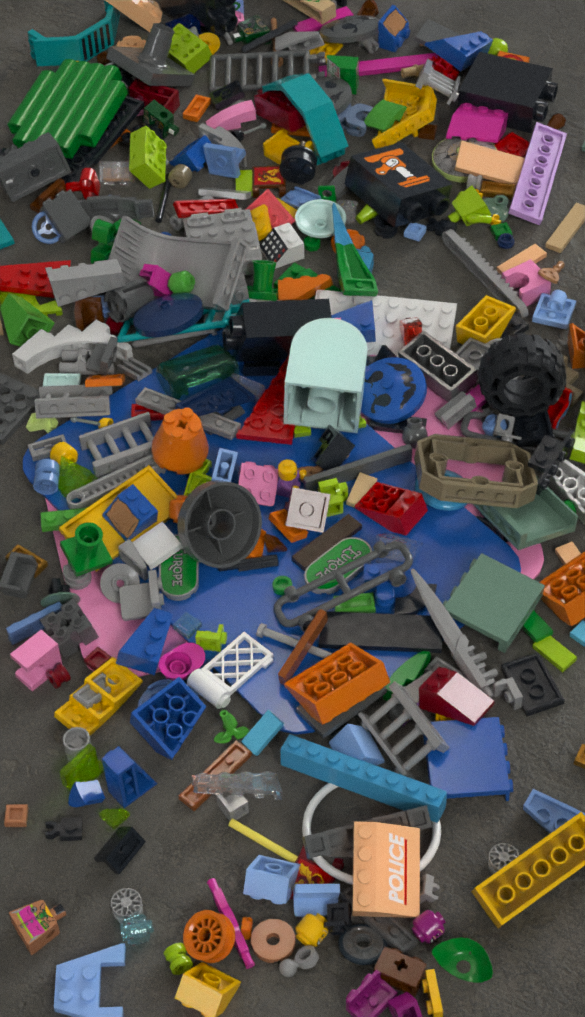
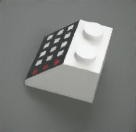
[260,223,304,269]

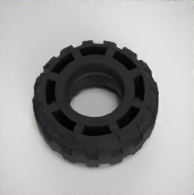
[479,333,567,417]

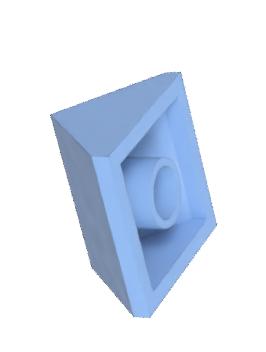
[329,724,384,766]

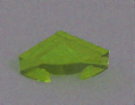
[99,808,130,830]

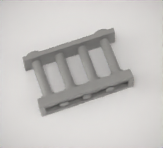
[415,59,462,105]
[34,385,113,419]
[79,412,154,479]
[358,681,450,779]

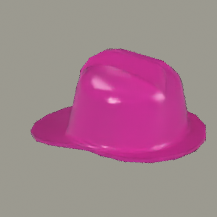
[159,643,205,681]

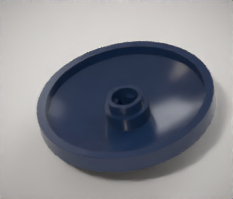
[133,293,204,338]

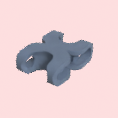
[337,103,373,137]

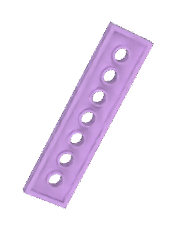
[508,122,567,225]

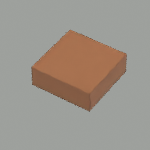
[4,804,29,827]

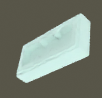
[43,373,81,387]

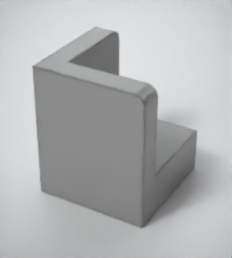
[216,793,249,821]

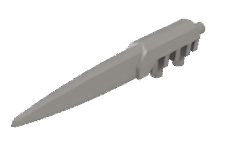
[411,568,498,698]

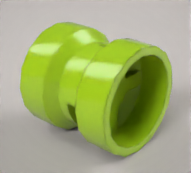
[163,943,193,975]

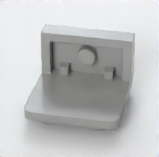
[119,570,165,621]

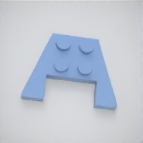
[54,943,126,1017]

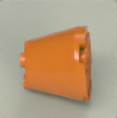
[151,408,209,474]

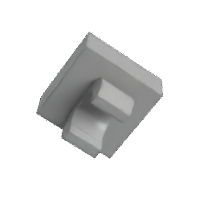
[420,874,440,904]

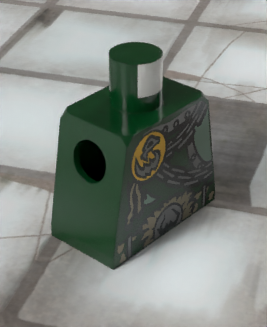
[232,15,271,45]
[143,100,180,139]

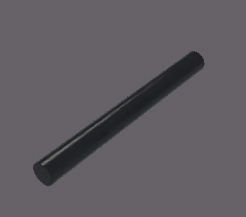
[155,173,171,223]

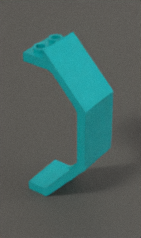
[262,73,349,165]

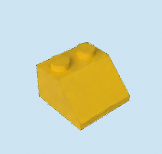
[175,962,241,1017]

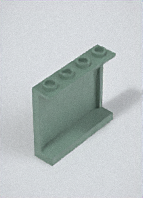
[473,476,578,550]
[443,553,545,653]

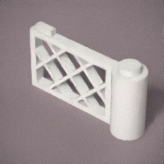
[187,632,274,709]

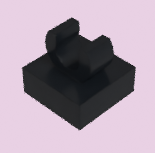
[48,578,70,595]

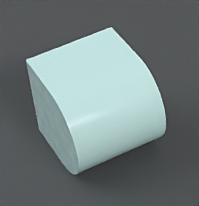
[284,318,367,433]

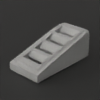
[118,539,148,581]

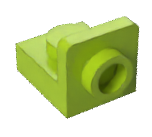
[195,624,227,652]

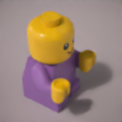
[276,459,307,498]

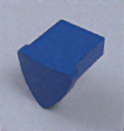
[68,780,105,807]

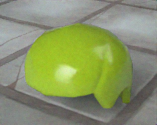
[488,38,508,56]

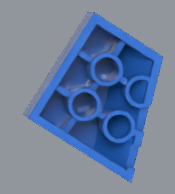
[425,31,493,71]
[130,677,206,760]

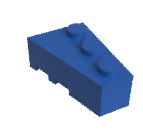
[331,300,376,343]

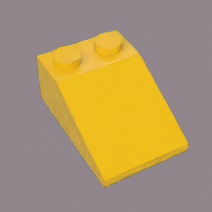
[456,295,516,344]

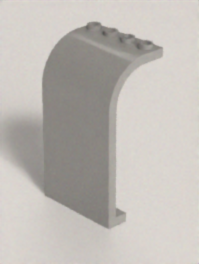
[108,216,249,311]

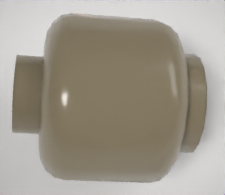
[168,164,192,189]

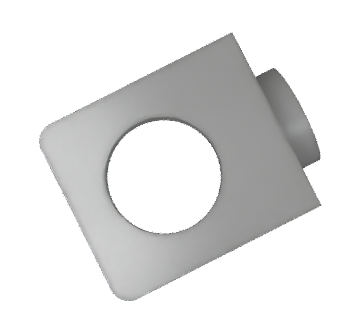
[493,414,522,442]

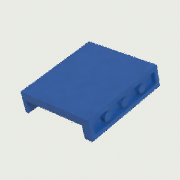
[423,717,513,801]

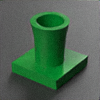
[247,260,278,301]
[60,522,113,577]

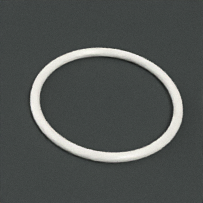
[302,783,441,885]

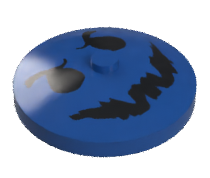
[361,357,427,424]

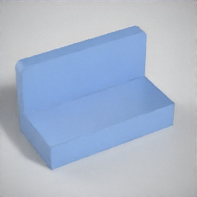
[293,884,340,917]

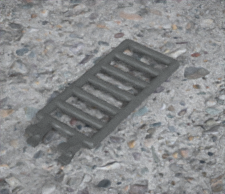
[209,50,326,92]

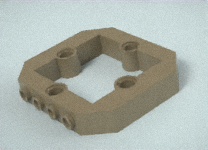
[414,434,538,508]

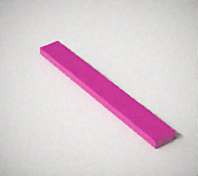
[318,53,439,77]

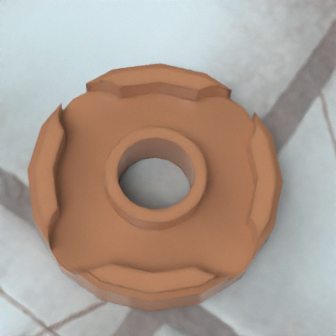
[251,919,295,963]

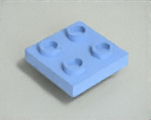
[532,290,576,330]

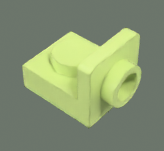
[26,413,58,433]

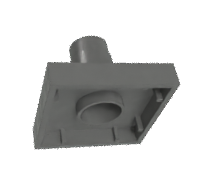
[106,23,195,86]

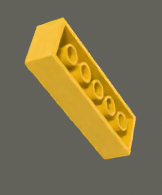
[471,812,585,929]

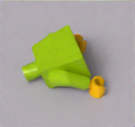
[448,185,501,226]

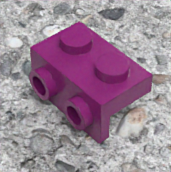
[346,970,398,1017]

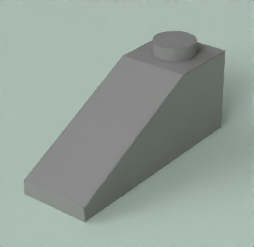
[275,31,325,60]

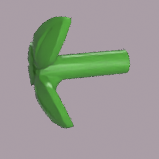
[214,710,249,743]

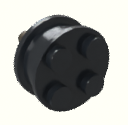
[279,140,317,185]

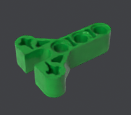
[90,218,141,264]

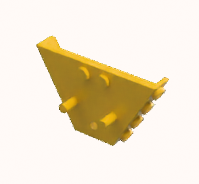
[372,79,437,149]

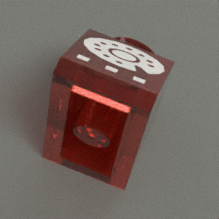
[400,317,422,346]

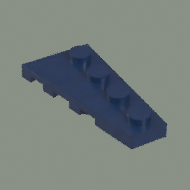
[175,377,255,417]

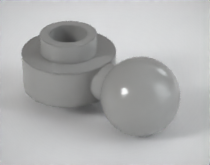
[279,945,319,977]

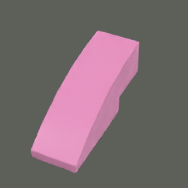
[206,100,256,131]

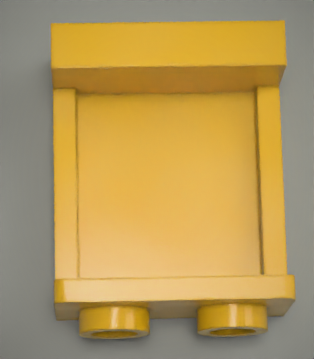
[263,128,314,165]

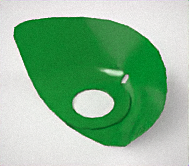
[432,937,493,983]

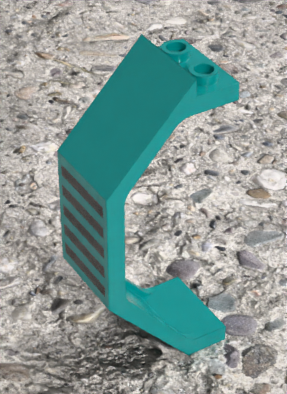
[28,0,120,66]

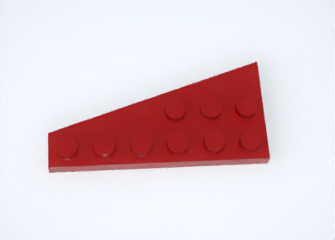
[0,260,71,298]
[236,355,295,445]

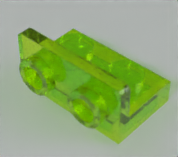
[59,743,104,791]

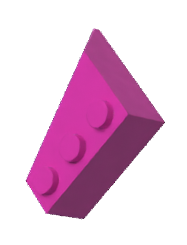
[446,103,508,143]

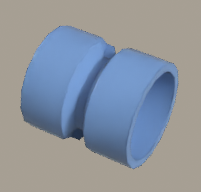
[33,459,60,495]

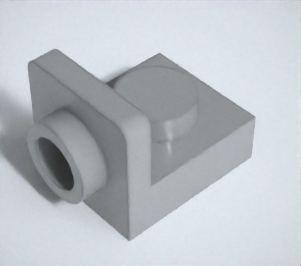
[493,677,523,710]

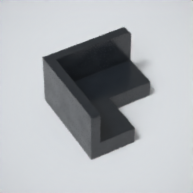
[311,425,355,471]

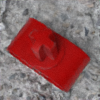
[66,168,100,200]

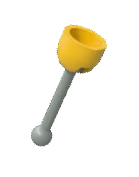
[70,417,114,429]

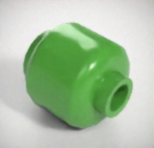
[168,270,195,293]

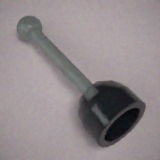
[231,122,267,142]

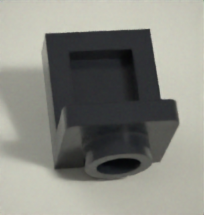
[324,902,351,935]

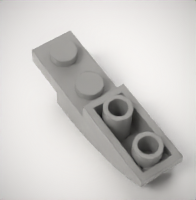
[198,123,247,168]

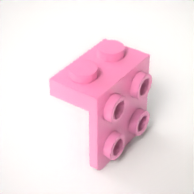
[238,462,279,507]

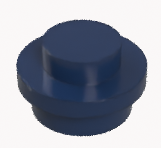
[497,233,515,249]

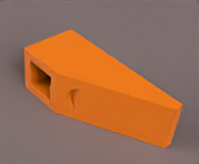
[278,274,333,301]

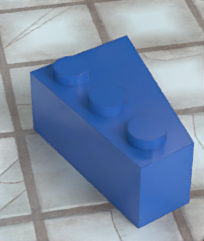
[116,608,173,675]
[102,746,157,808]

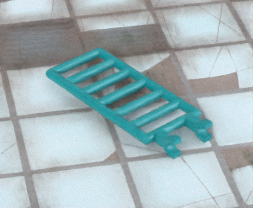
[117,299,250,343]

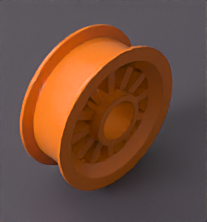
[183,910,235,963]

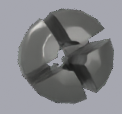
[104,279,155,323]

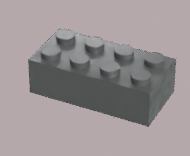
[398,330,477,402]

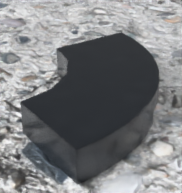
[394,584,437,615]

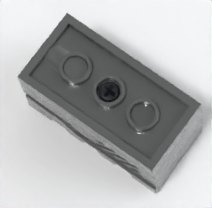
[0,132,71,202]

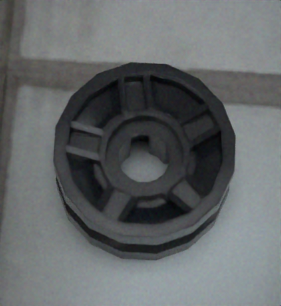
[374,215,398,239]

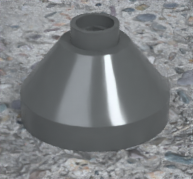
[178,480,262,568]

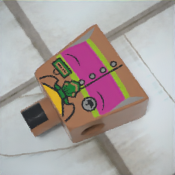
[9,900,66,955]

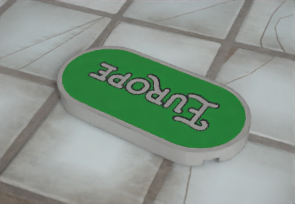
[159,534,199,601]
[304,537,372,594]

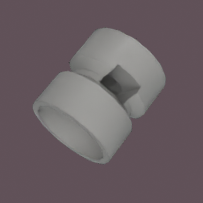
[63,727,93,766]

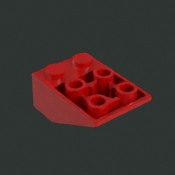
[355,482,428,536]

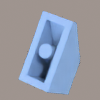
[211,448,238,482]

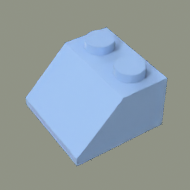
[243,855,300,904]

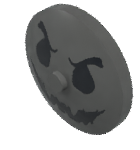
[320,15,380,43]
[314,77,352,115]

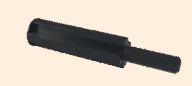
[218,554,279,572]

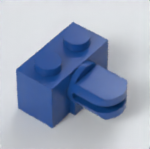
[364,562,405,607]

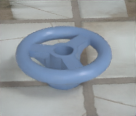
[32,211,61,244]

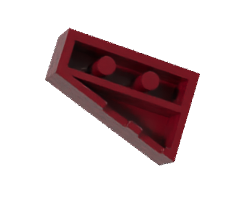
[129,78,180,114]

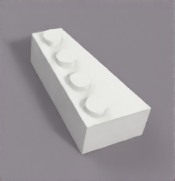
[541,459,585,525]

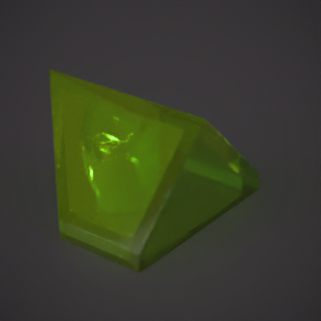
[58,456,98,498]

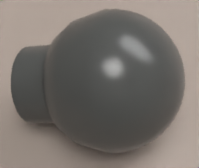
[402,417,428,449]

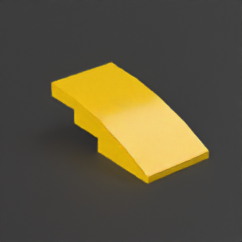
[54,657,143,735]

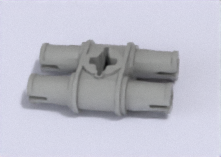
[59,347,117,375]

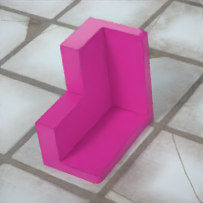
[139,264,173,297]

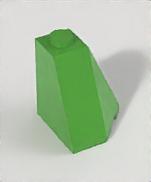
[0,293,55,347]

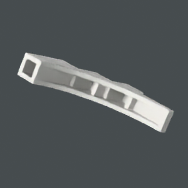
[12,320,133,374]

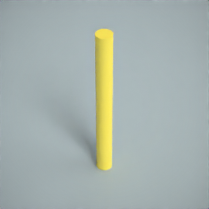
[228,818,298,863]

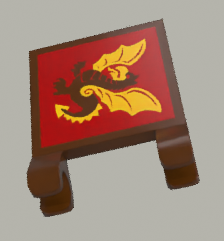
[252,165,286,198]

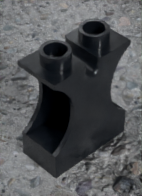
[160,0,238,37]

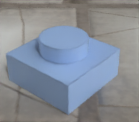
[404,223,427,242]

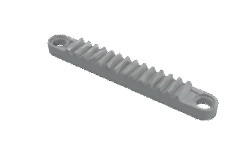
[442,229,528,319]
[66,454,170,509]

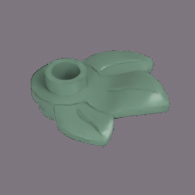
[483,195,509,223]

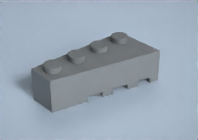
[45,259,126,307]

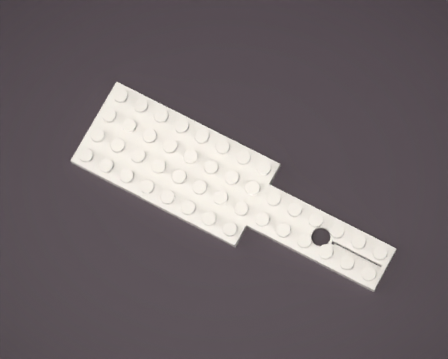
[204,289,457,357]

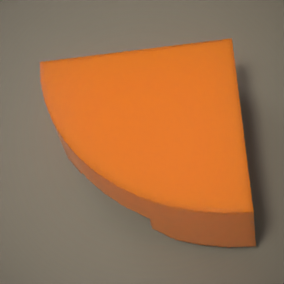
[241,917,253,940]

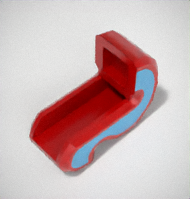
[548,387,573,430]

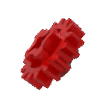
[428,56,459,81]

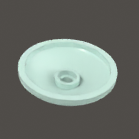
[295,199,346,238]

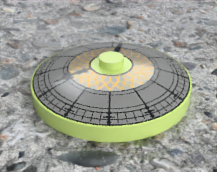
[432,136,497,183]

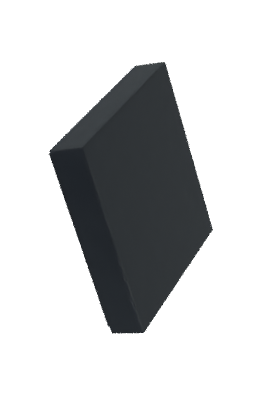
[210,80,246,110]

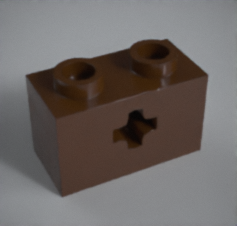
[373,947,427,997]

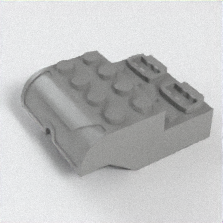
[183,208,262,275]

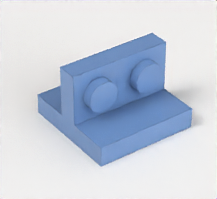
[203,143,246,178]

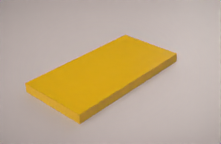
[59,465,177,572]

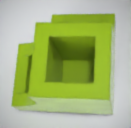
[318,478,348,517]

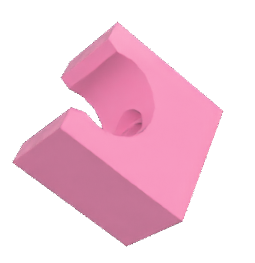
[502,259,551,307]
[10,630,62,691]

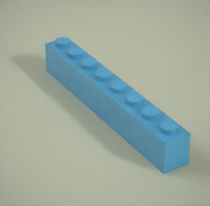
[280,734,447,823]

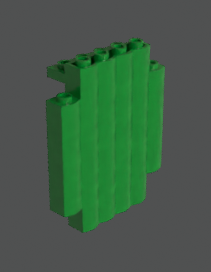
[8,59,128,159]

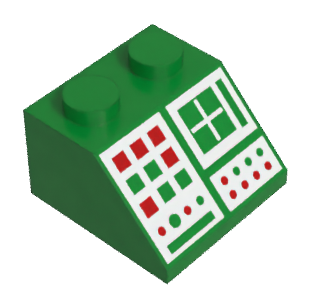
[327,55,359,95]

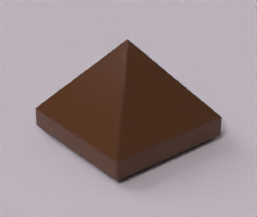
[264,534,288,553]

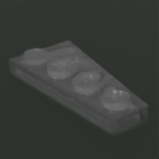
[192,771,282,800]

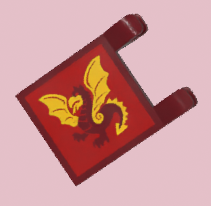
[290,845,344,900]

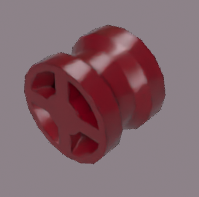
[46,663,71,689]

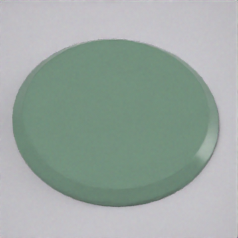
[40,592,80,608]

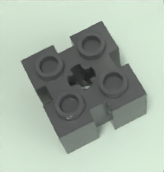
[40,598,99,659]

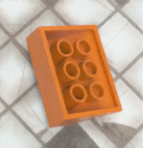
[539,552,585,626]
[284,643,390,725]

